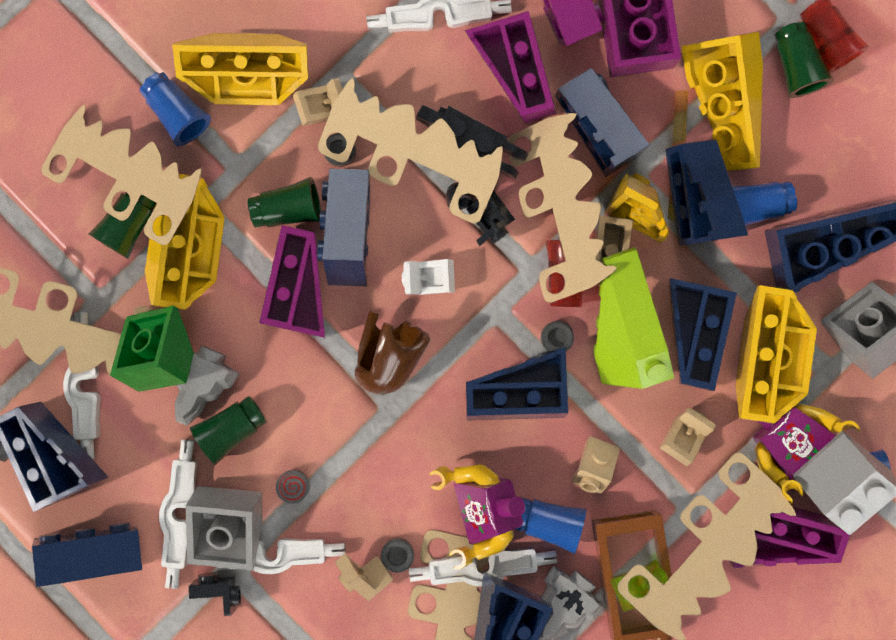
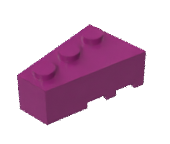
[543,0,603,46]
[465,11,557,123]
[259,225,325,338]
[729,507,850,568]

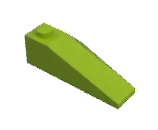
[593,247,674,389]

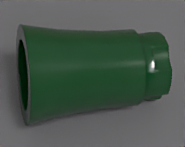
[775,21,834,98]
[248,177,322,228]
[88,192,156,259]
[190,396,267,465]

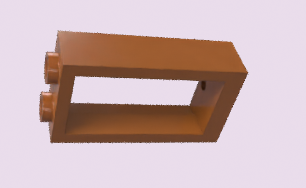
[592,510,673,640]

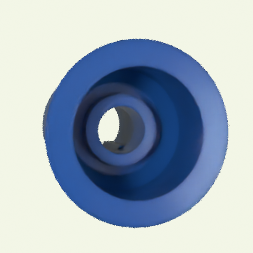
[139,72,211,146]
[732,182,797,226]
[515,497,587,554]

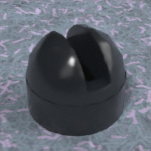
[446,182,473,210]

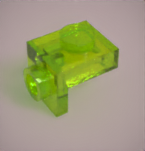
[610,559,668,612]

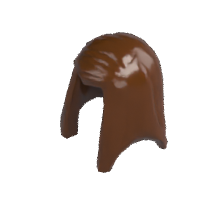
[354,310,430,395]

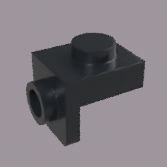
[466,190,515,246]
[188,573,241,616]

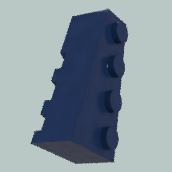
[764,200,896,293]

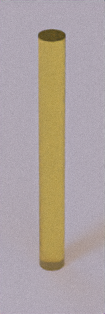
[668,90,689,221]

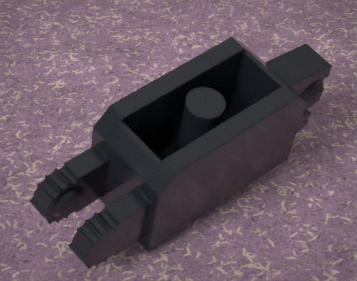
[416,105,528,179]

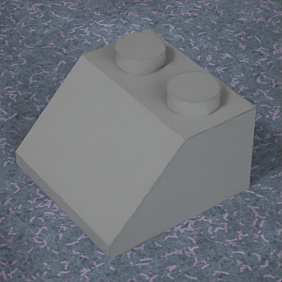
[821,281,896,379]
[793,430,896,535]
[186,486,263,570]

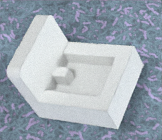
[402,259,455,295]

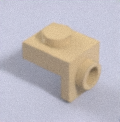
[293,78,343,126]
[660,408,716,466]
[572,436,620,493]
[335,554,393,601]

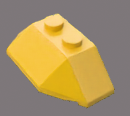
[172,33,309,105]
[145,173,225,310]
[735,285,817,423]

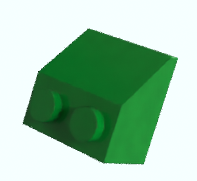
[110,306,194,392]

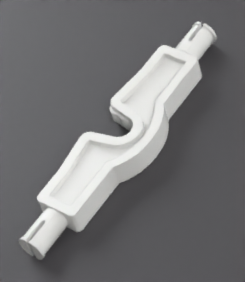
[366,0,512,33]
[63,312,101,459]
[159,439,198,589]
[197,538,346,574]
[409,547,557,586]

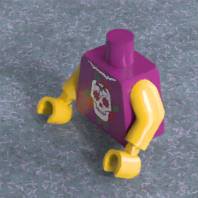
[753,404,861,504]
[429,464,525,569]

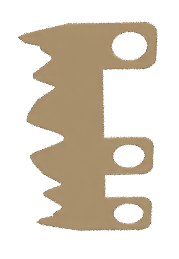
[318,78,503,223]
[41,104,201,245]
[507,113,617,303]
[0,268,156,376]
[618,453,796,640]
[408,530,489,640]

